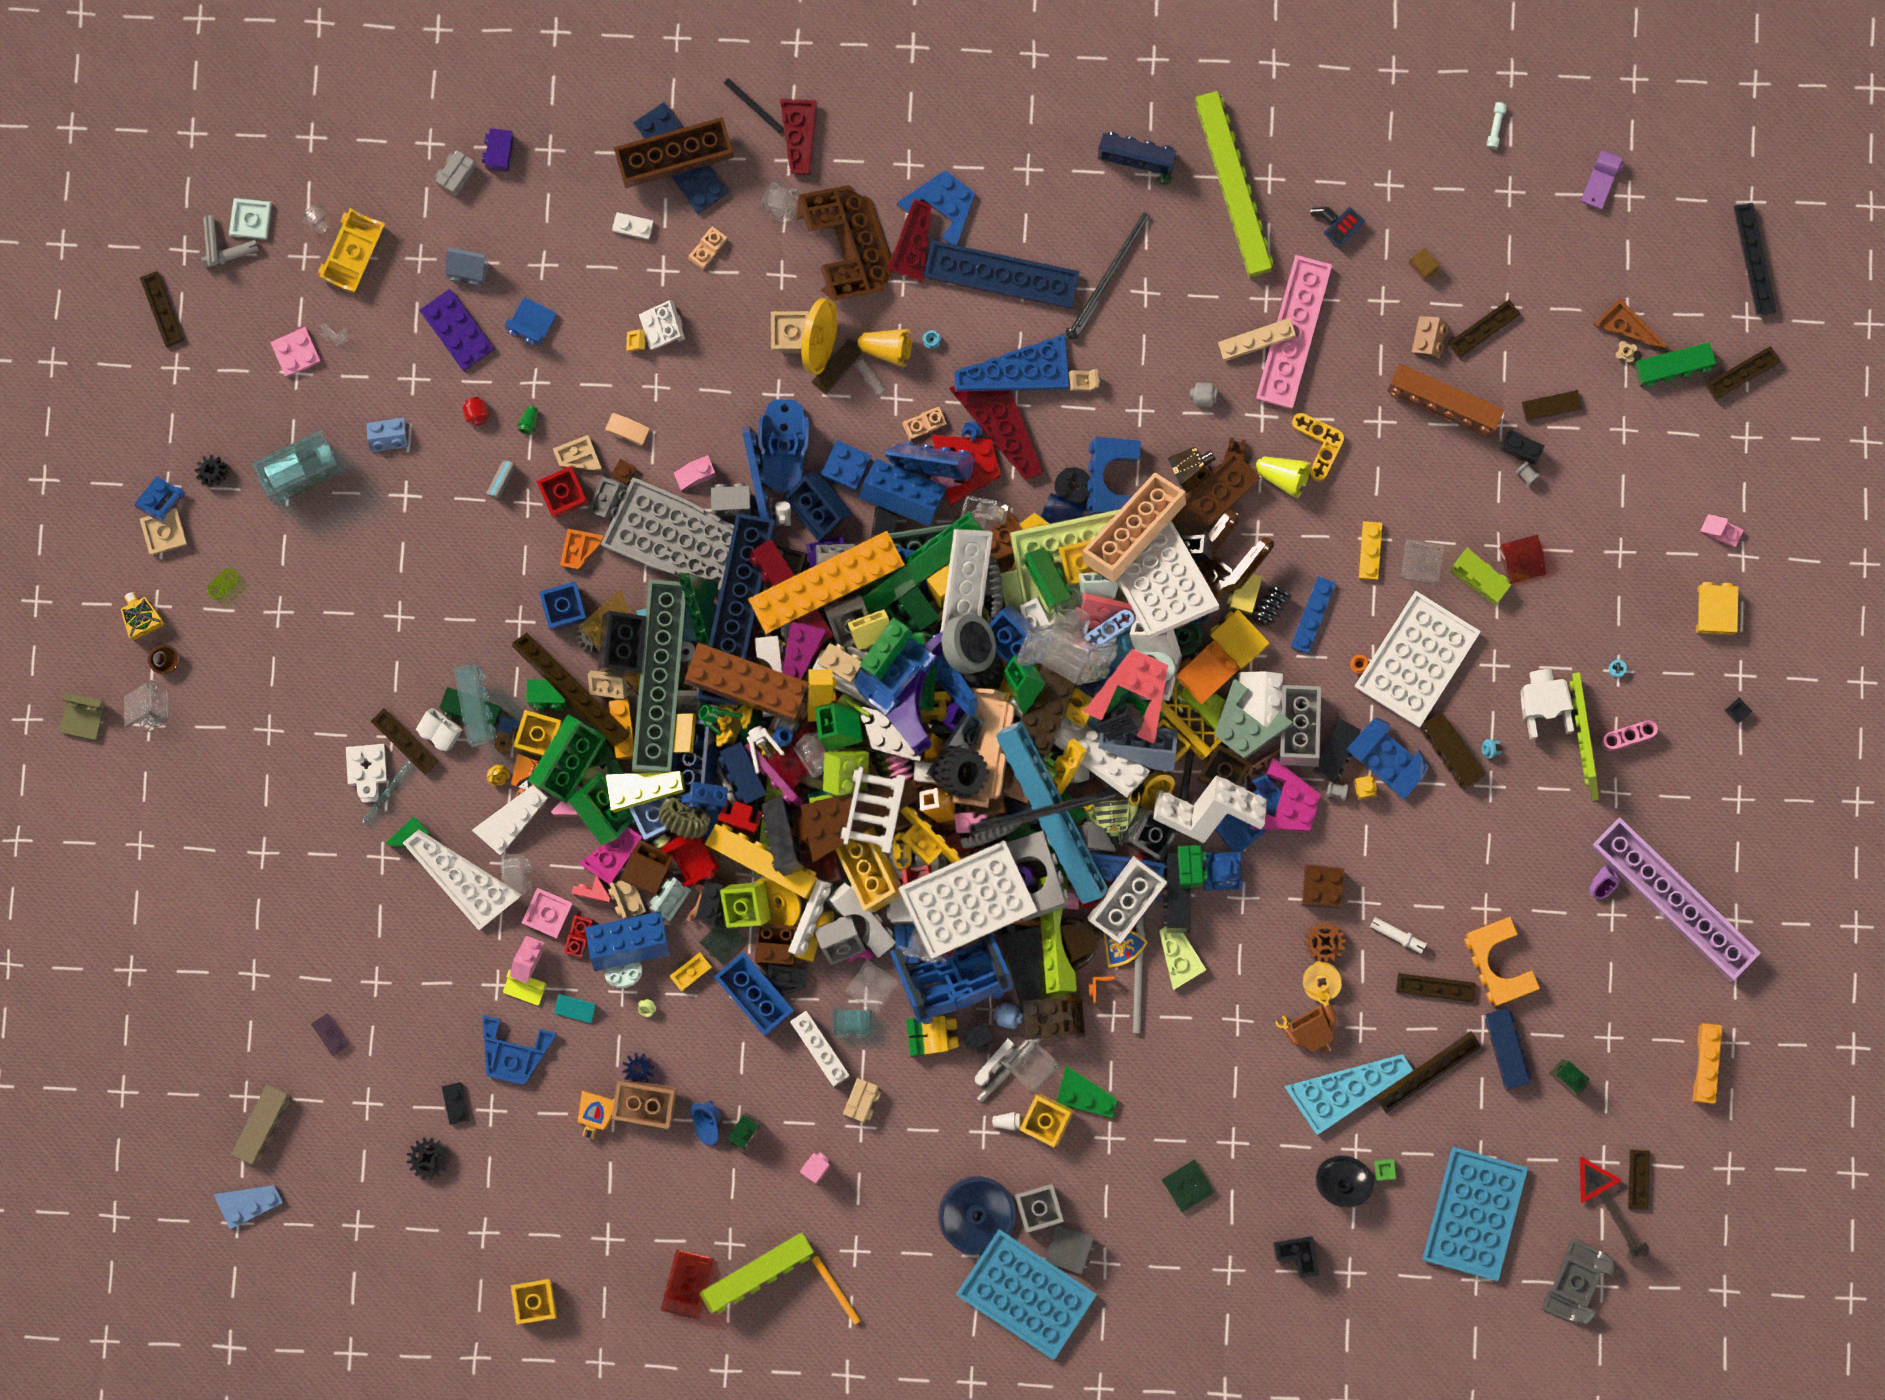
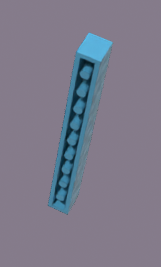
[996,721,1108,904]

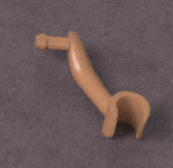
[687,881,705,921]

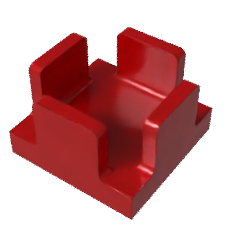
[718,800,763,836]

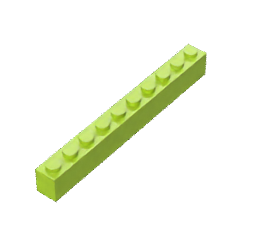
[1195,91,1274,278]

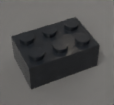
[598,611,646,676]

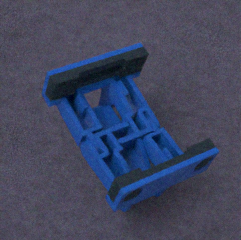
[890,932,1013,1025]

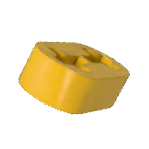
[893,833,912,870]

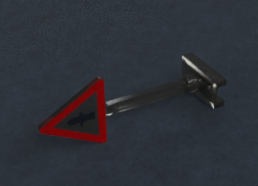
[1579,1157,1650,1264]

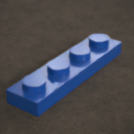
[1290,576,1336,654]

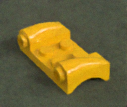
[317,208,385,294]

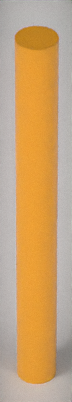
[812,1256,861,1325]

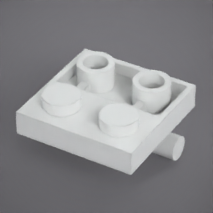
[639,301,685,350]

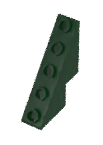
[679,572,719,646]

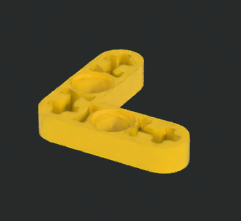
[1292,413,1344,482]

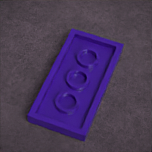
[419,289,494,372]

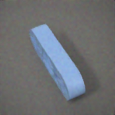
[1085,610,1134,650]

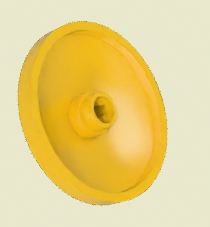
[801,298,838,375]

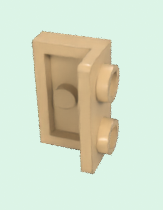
[817,643,862,684]

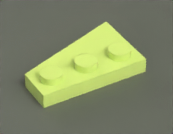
[1159,927,1206,990]

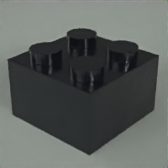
[1122,808,1177,861]

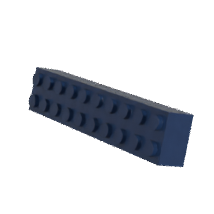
[697,513,776,710]

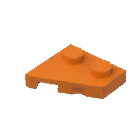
[560,529,604,570]

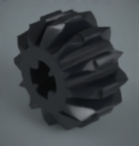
[195,455,228,488]

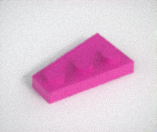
[578,827,643,885]

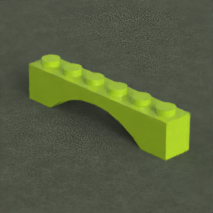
[1038,877,1077,995]

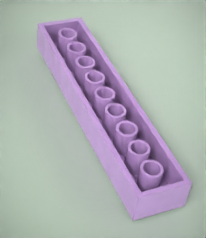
[1590,817,1761,982]

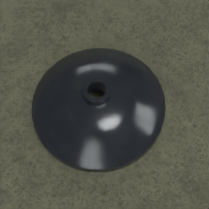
[1315,1156,1374,1208]

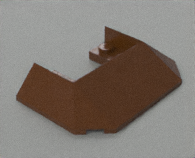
[797,185,893,301]

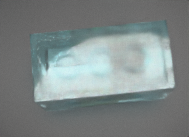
[251,430,343,506]

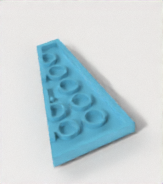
[1284,1054,1414,1135]

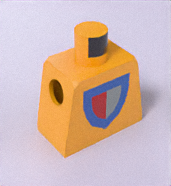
[578,1091,614,1139]

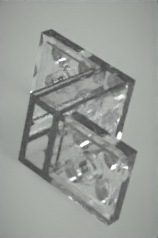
[1015,624,1118,684]

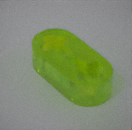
[207,568,239,600]

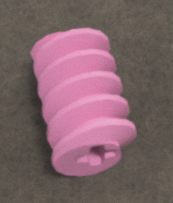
[883,753,914,782]

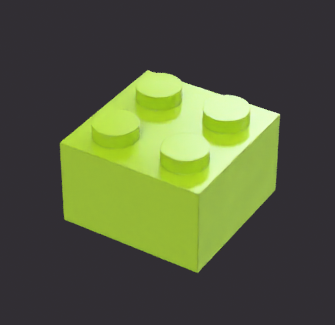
[823,747,869,796]
[720,882,771,928]

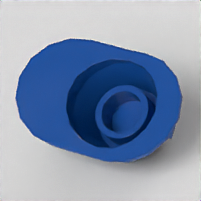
[690,1100,721,1145]

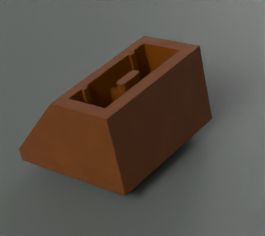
[620,840,674,896]
[755,924,797,966]

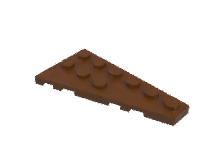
[801,780,919,863]

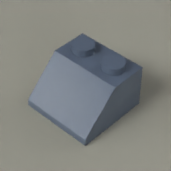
[445,247,489,287]

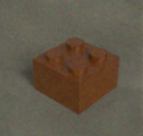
[1301,864,1345,909]

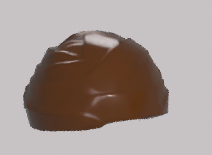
[148,644,180,675]

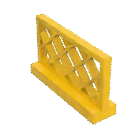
[1160,678,1221,760]

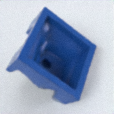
[1203,851,1242,891]

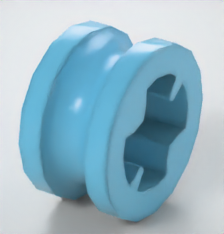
[1608,660,1627,678]

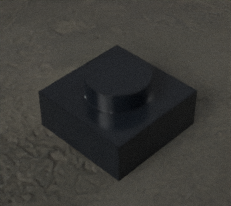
[1724,697,1752,725]

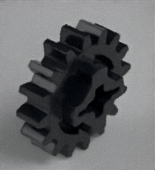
[407,1137,449,1180]

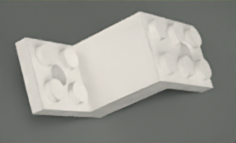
[1130,615,1182,700]
[1153,775,1267,843]

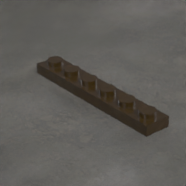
[1376,1031,1481,1113]

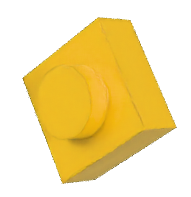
[626,329,645,352]

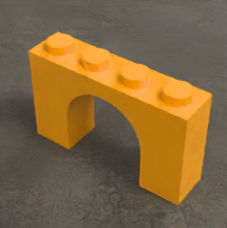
[919,733,956,823]
[1464,917,1540,1007]

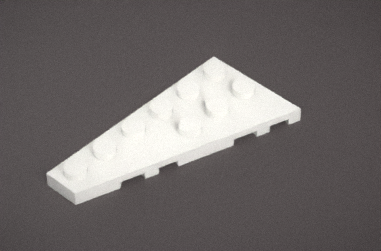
[403,830,522,930]

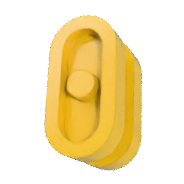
[920,692,952,723]

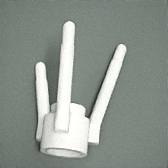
[747,726,784,773]

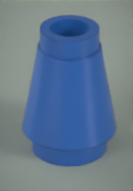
[769,727,793,748]

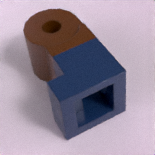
[494,716,521,754]

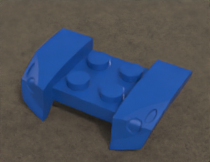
[854,638,937,716]
[1347,717,1429,799]
[1215,775,1282,852]

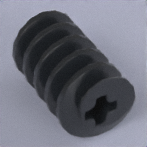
[1252,586,1291,629]

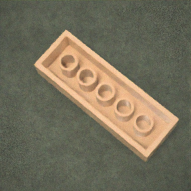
[1083,473,1186,583]

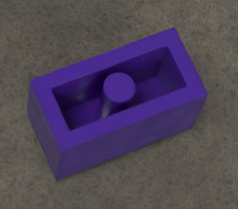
[482,128,514,172]

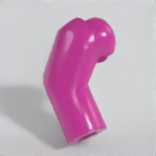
[847,947,874,963]

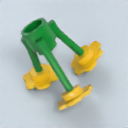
[699,705,752,747]

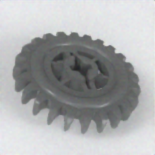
[984,555,1003,618]
[960,818,1021,848]

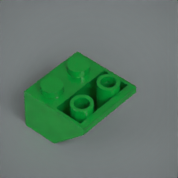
[1004,655,1045,714]
[526,679,570,712]
[815,703,863,752]

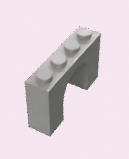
[1006,831,1070,921]

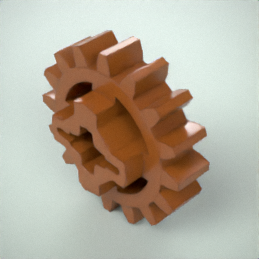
[1304,921,1346,963]

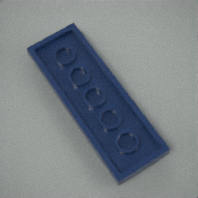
[633,102,729,215]

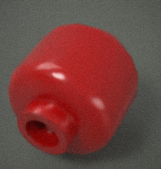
[462,397,489,426]

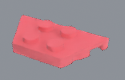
[1079,593,1135,629]

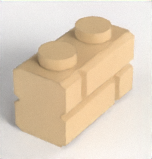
[843,1078,881,1123]

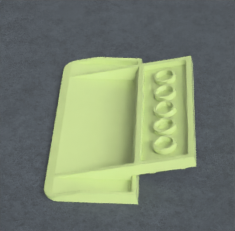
[1000,509,1129,622]

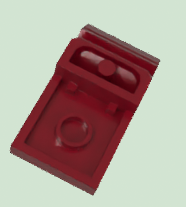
[766,721,843,789]

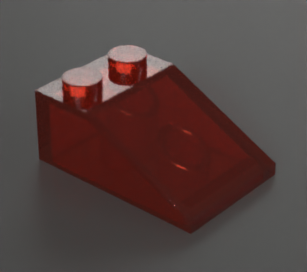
[661,1249,714,1320]

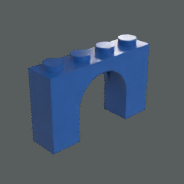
[1087,437,1141,515]

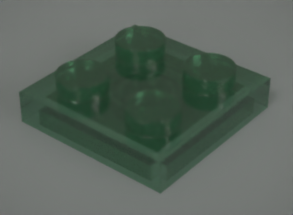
[1161,1159,1215,1213]

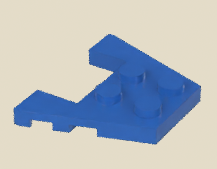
[897,170,975,245]
[482,1015,557,1086]

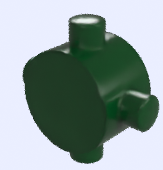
[1156,175,1173,185]

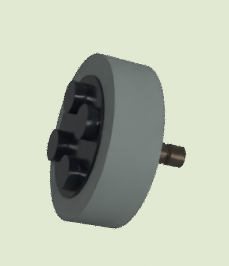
[942,614,996,674]

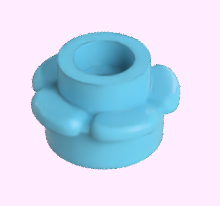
[922,330,941,348]

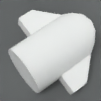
[775,502,791,526]

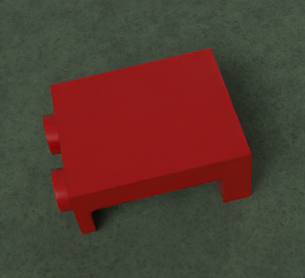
[661,836,720,887]

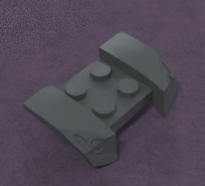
[1541,1238,1614,1325]

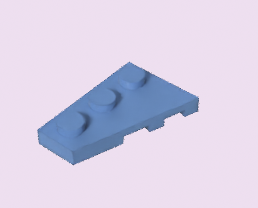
[213,1185,283,1229]

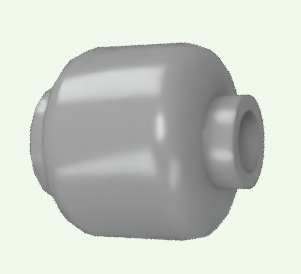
[1190,382,1218,407]

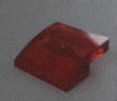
[802,850,844,883]

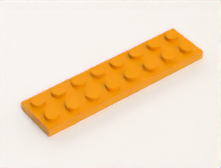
[748,531,904,634]

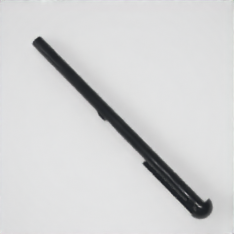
[1065,212,1150,340]

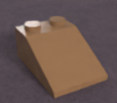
[612,1080,678,1129]

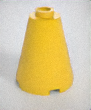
[858,329,912,367]

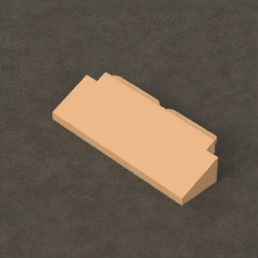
[952,688,1015,808]

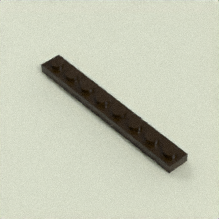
[512,633,630,747]

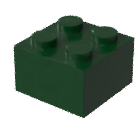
[897,586,939,633]

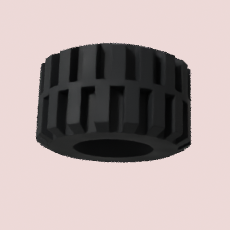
[960,652,1004,690]
[935,747,988,798]

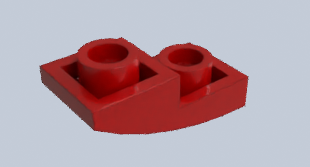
[563,914,594,958]

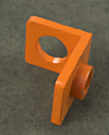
[1089,977,1115,1004]

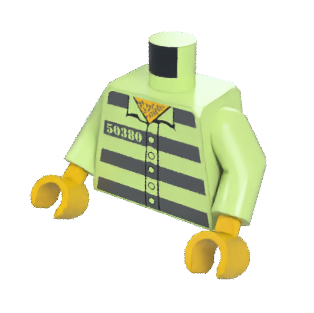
[1084,792,1140,845]

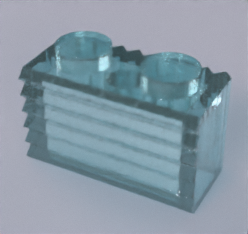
[832,1009,872,1038]

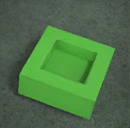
[1374,1159,1396,1181]

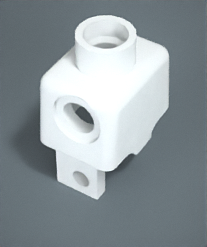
[1520,669,1574,740]

